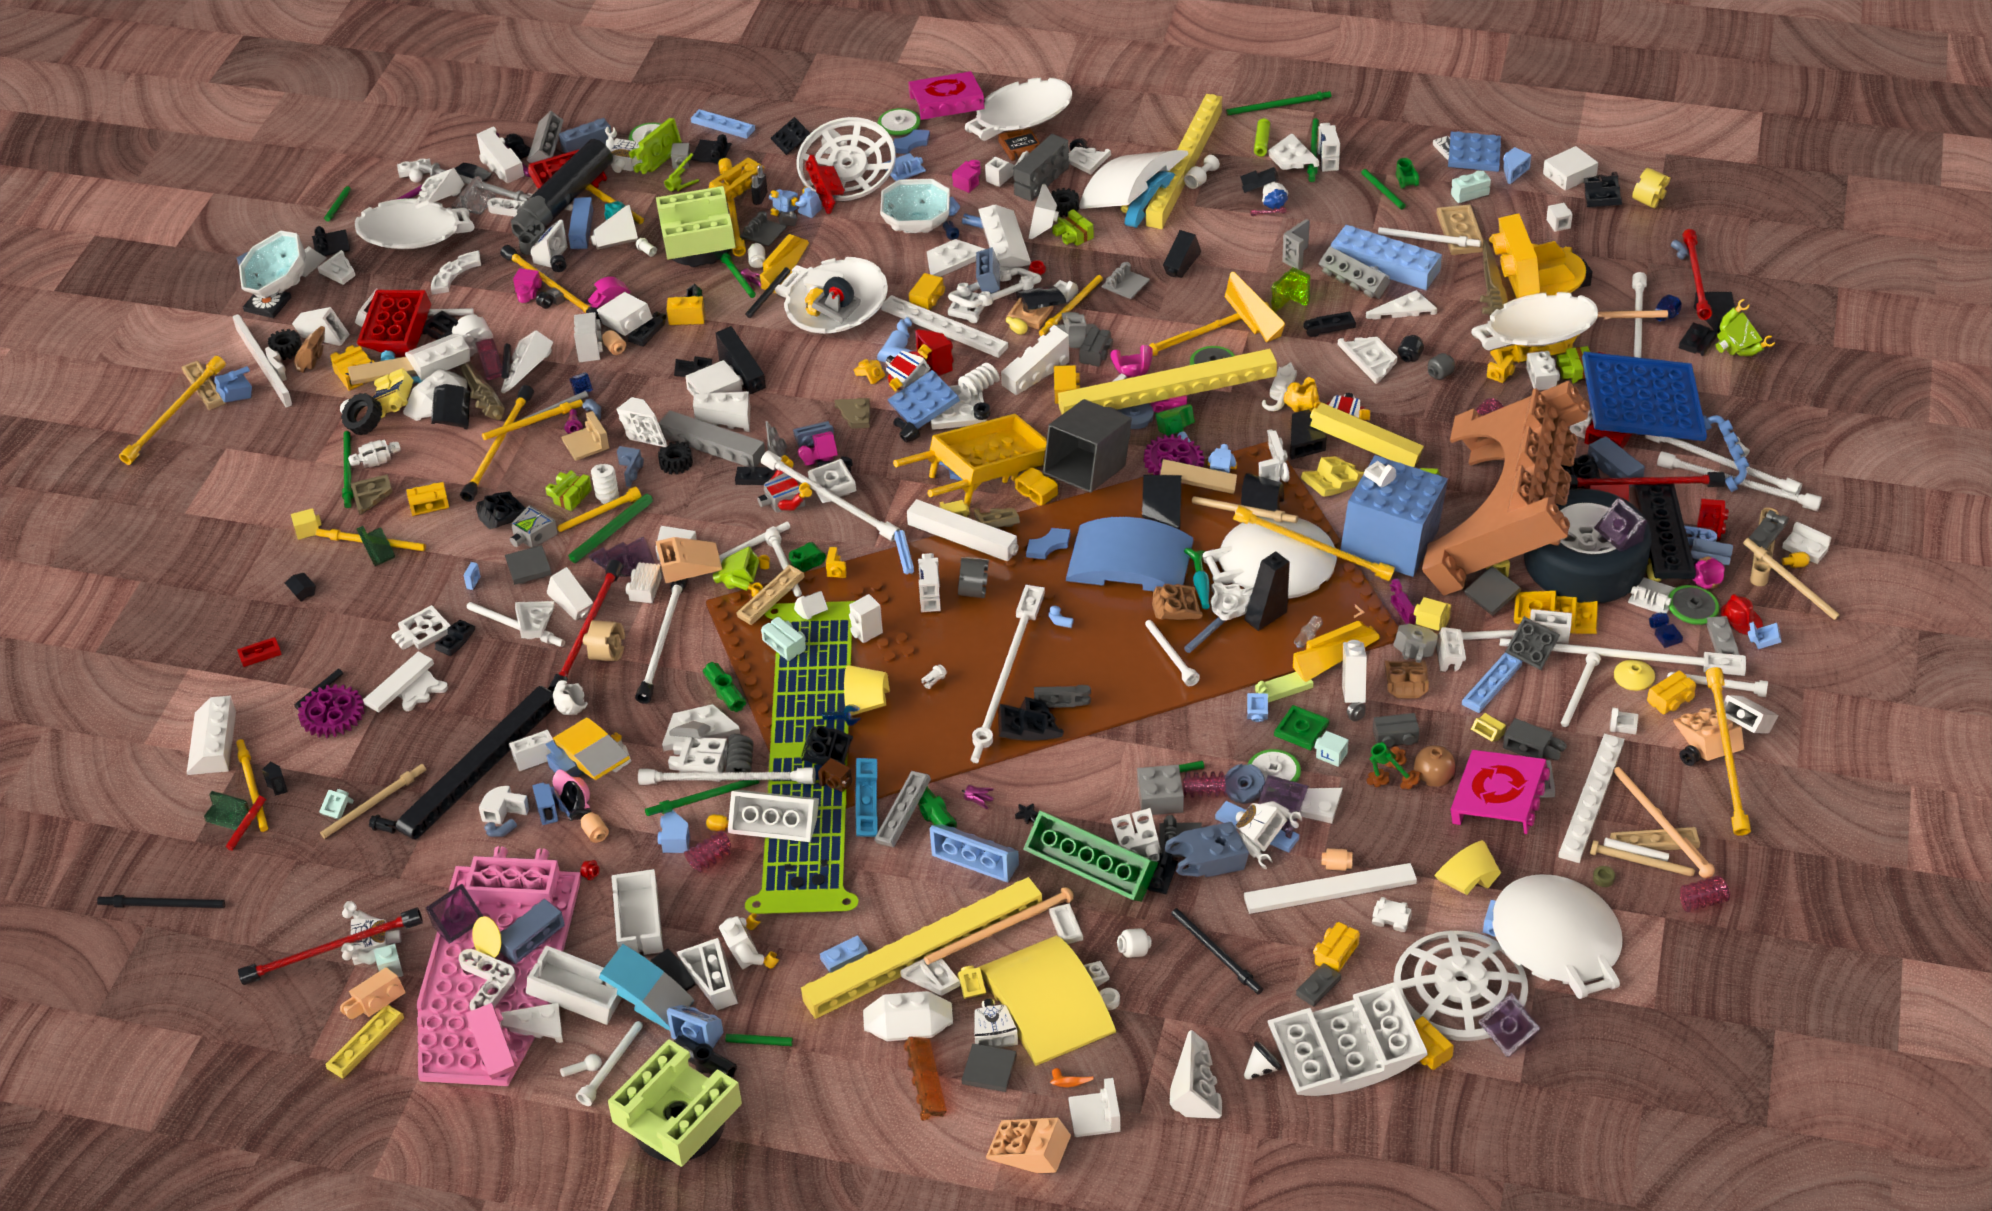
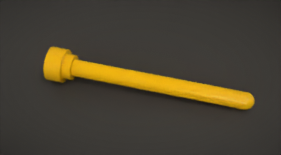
[557,486,642,532]

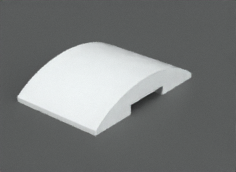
[1079,150,1188,209]
[1268,982,1428,1096]

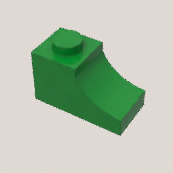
[1155,404,1195,436]

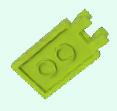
[628,118,682,174]

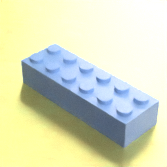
[1331,225,1442,290]

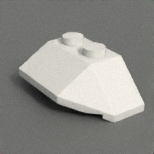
[403,369,468,421]
[863,991,953,1041]

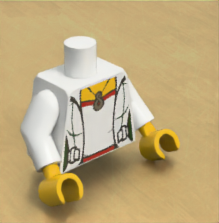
[719,913,779,970]

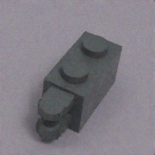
[1503,718,1567,760]

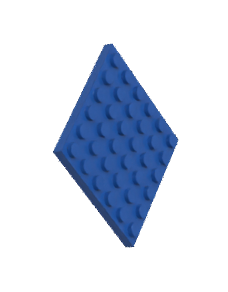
[1582,352,1707,441]

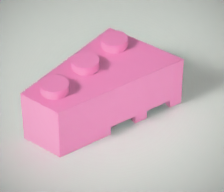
[466,1003,519,1079]

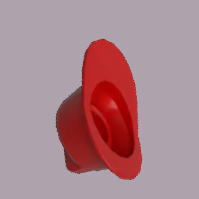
[1720,594,1763,635]

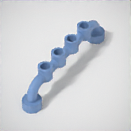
[1703,415,1750,492]

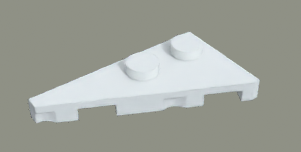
[1366,290,1437,319]
[501,1003,563,1043]

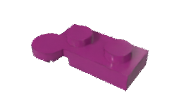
[1390,578,1417,625]

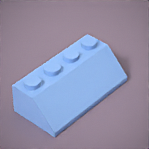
[930,824,1019,883]

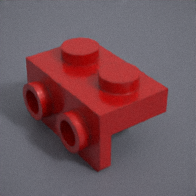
[1696,498,1729,541]

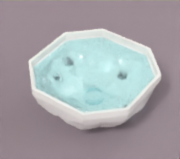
[880,179,950,233]
[239,231,306,298]

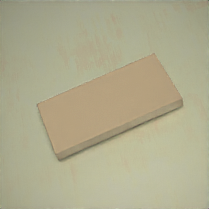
[1436,205,1483,255]

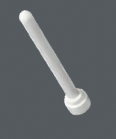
[765,530,802,597]
[1145,620,1200,686]
[1667,672,1768,697]
[576,1021,643,1106]

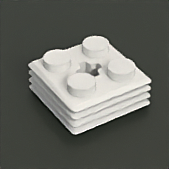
[808,459,856,503]

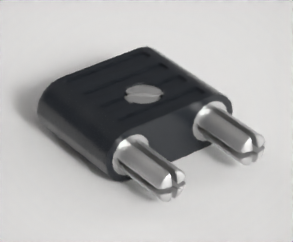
[751,165,768,205]

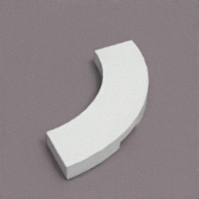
[431,251,481,295]

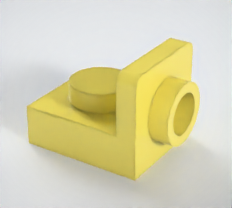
[957,966,986,999]

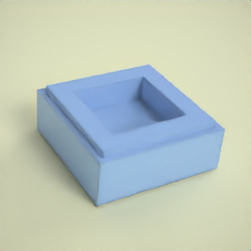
[463,562,481,590]

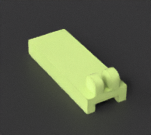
[1255,672,1313,703]

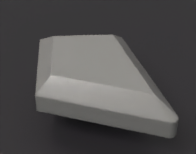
[669,721,711,738]

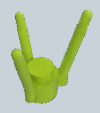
[664,153,699,192]

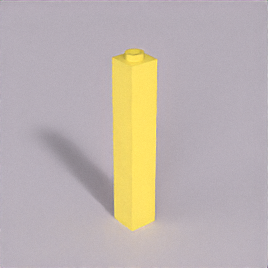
[1310,402,1424,468]

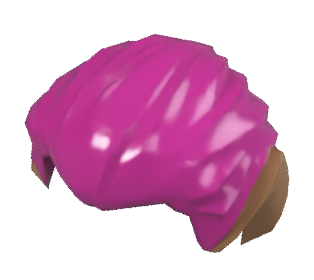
[1692,556,1725,590]

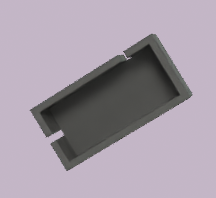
[1013,134,1070,202]

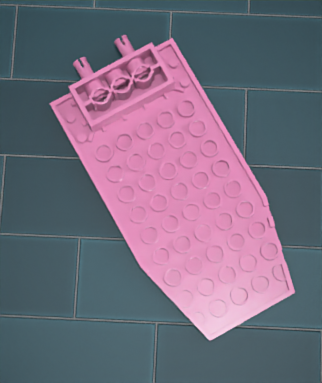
[417,846,582,1086]

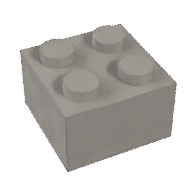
[1137,765,1184,815]

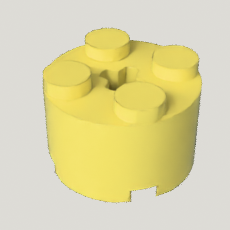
[1632,168,1671,209]

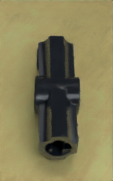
[674,1035,737,1078]

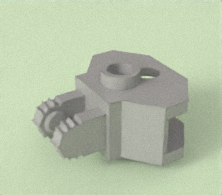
[1393,624,1438,663]

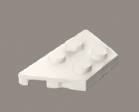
[1268,134,1319,170]
[927,239,985,277]
[1338,337,1397,384]
[662,704,740,751]

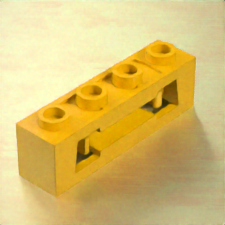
[709,157,764,203]

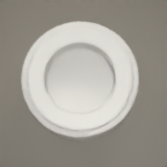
[1099,988,1120,1010]

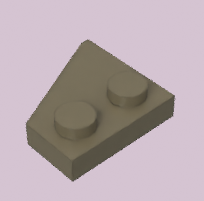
[835,398,870,429]
[974,508,1020,528]

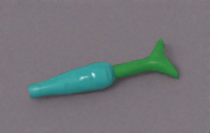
[1184,548,1210,609]

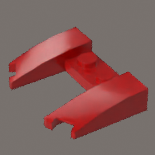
[528,149,607,189]

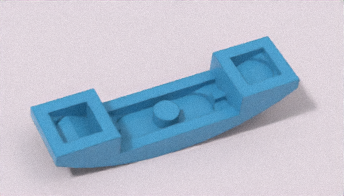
[1124,171,1175,228]
[855,758,878,837]

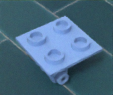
[884,153,926,181]

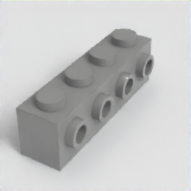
[527,111,564,163]
[1319,246,1391,299]

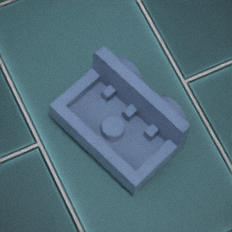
[793,421,835,448]
[1691,538,1733,567]

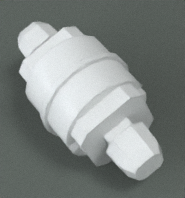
[348,440,401,468]

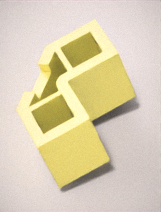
[1414,597,1451,631]

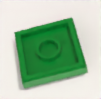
[1274,705,1329,751]

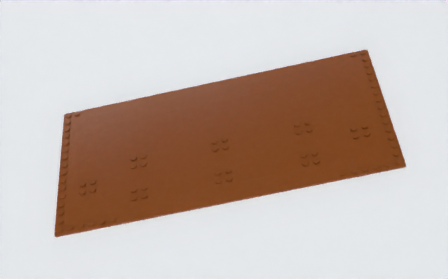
[706,441,1398,808]

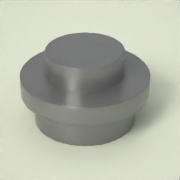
[1347,702,1366,721]

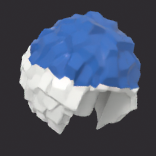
[1262,182,1289,209]

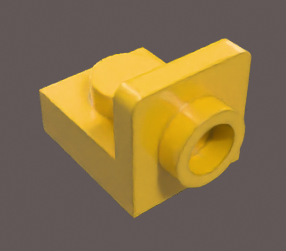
[826,547,847,578]

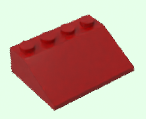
[357,290,431,357]

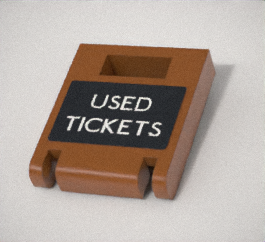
[998,128,1040,161]

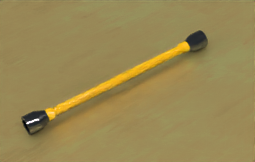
[500,245,601,323]
[460,385,534,502]

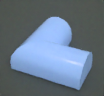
[877,330,914,363]

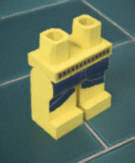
[373,368,414,418]

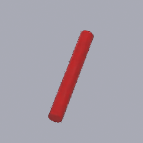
[226,796,266,851]

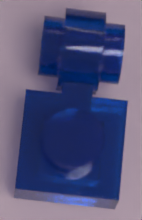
[1649,612,1683,648]

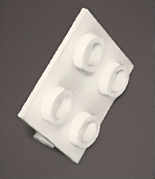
[1628,578,1675,615]

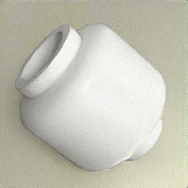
[1117,928,1151,958]

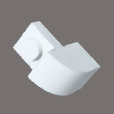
[479,786,530,825]

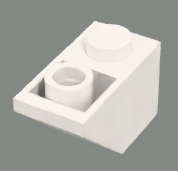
[985,157,1015,187]

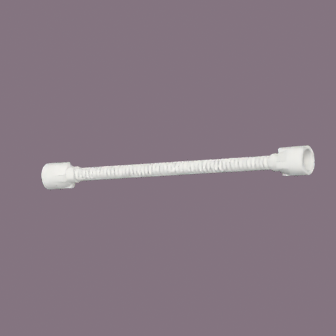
[1632,272,1647,358]
[1645,435,1802,495]
[761,451,900,542]
[1657,451,1822,512]
[638,767,816,785]

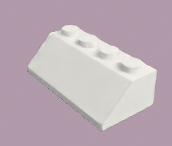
[978,205,1031,270]
[187,696,236,775]
[728,790,819,842]

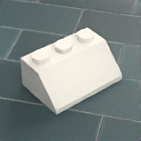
[405,334,470,381]

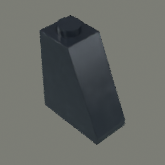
[1163,230,1201,278]
[1693,292,1735,333]
[1290,409,1327,460]

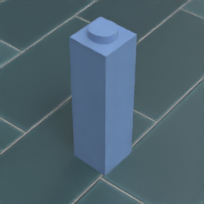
[568,197,593,249]

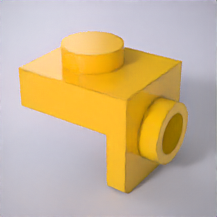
[1487,355,1515,383]
[853,359,885,384]

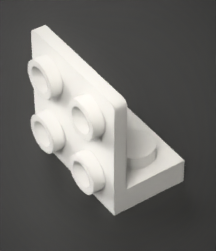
[1068,1078,1120,1137]

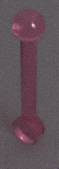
[1250,207,1286,216]

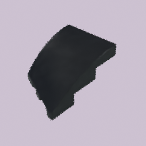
[1240,167,1279,193]
[1584,172,1622,207]
[1016,286,1066,311]
[1241,473,1284,511]
[1142,475,1182,530]
[998,697,1064,741]

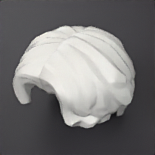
[553,680,588,715]

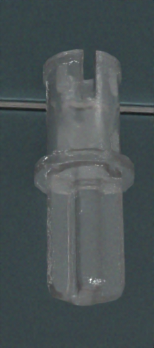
[1294,616,1323,648]

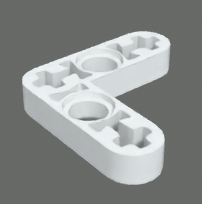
[459,949,516,1011]

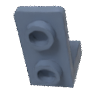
[617,446,644,487]

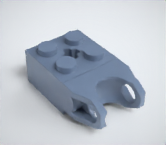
[1164,822,1249,877]

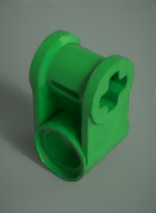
[1396,158,1419,189]
[789,542,826,572]

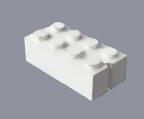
[612,869,663,955]
[526,945,622,1025]

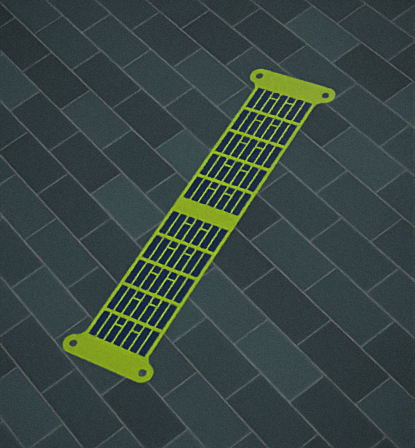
[745,601,859,914]

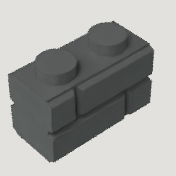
[1079,327,1113,367]
[1373,713,1419,747]

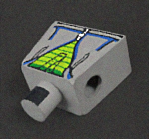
[510,505,558,548]

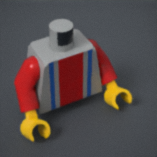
[757,455,812,513]

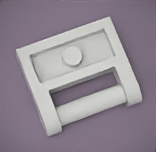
[948,292,985,324]

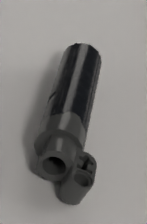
[511,139,613,255]

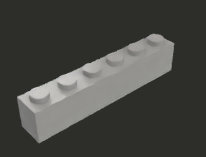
[659,411,765,467]

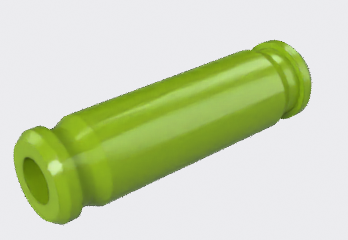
[1254,118,1271,157]

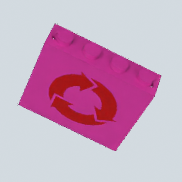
[908,71,985,120]
[1451,750,1550,834]

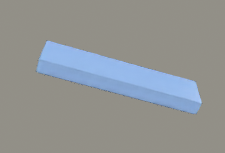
[691,109,755,139]
[1462,653,1522,713]
[1215,801,1300,853]

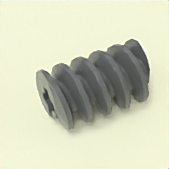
[725,734,754,773]

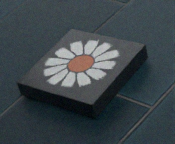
[243,287,292,319]

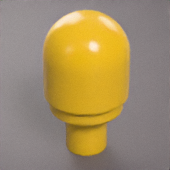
[1782,552,1810,568]
[706,814,729,832]

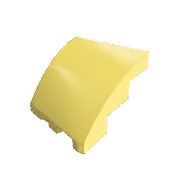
[1301,456,1364,497]
[844,665,890,716]
[1434,840,1501,895]

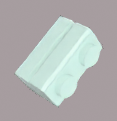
[1451,171,1491,203]
[761,617,806,661]

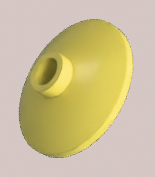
[1614,660,1655,691]

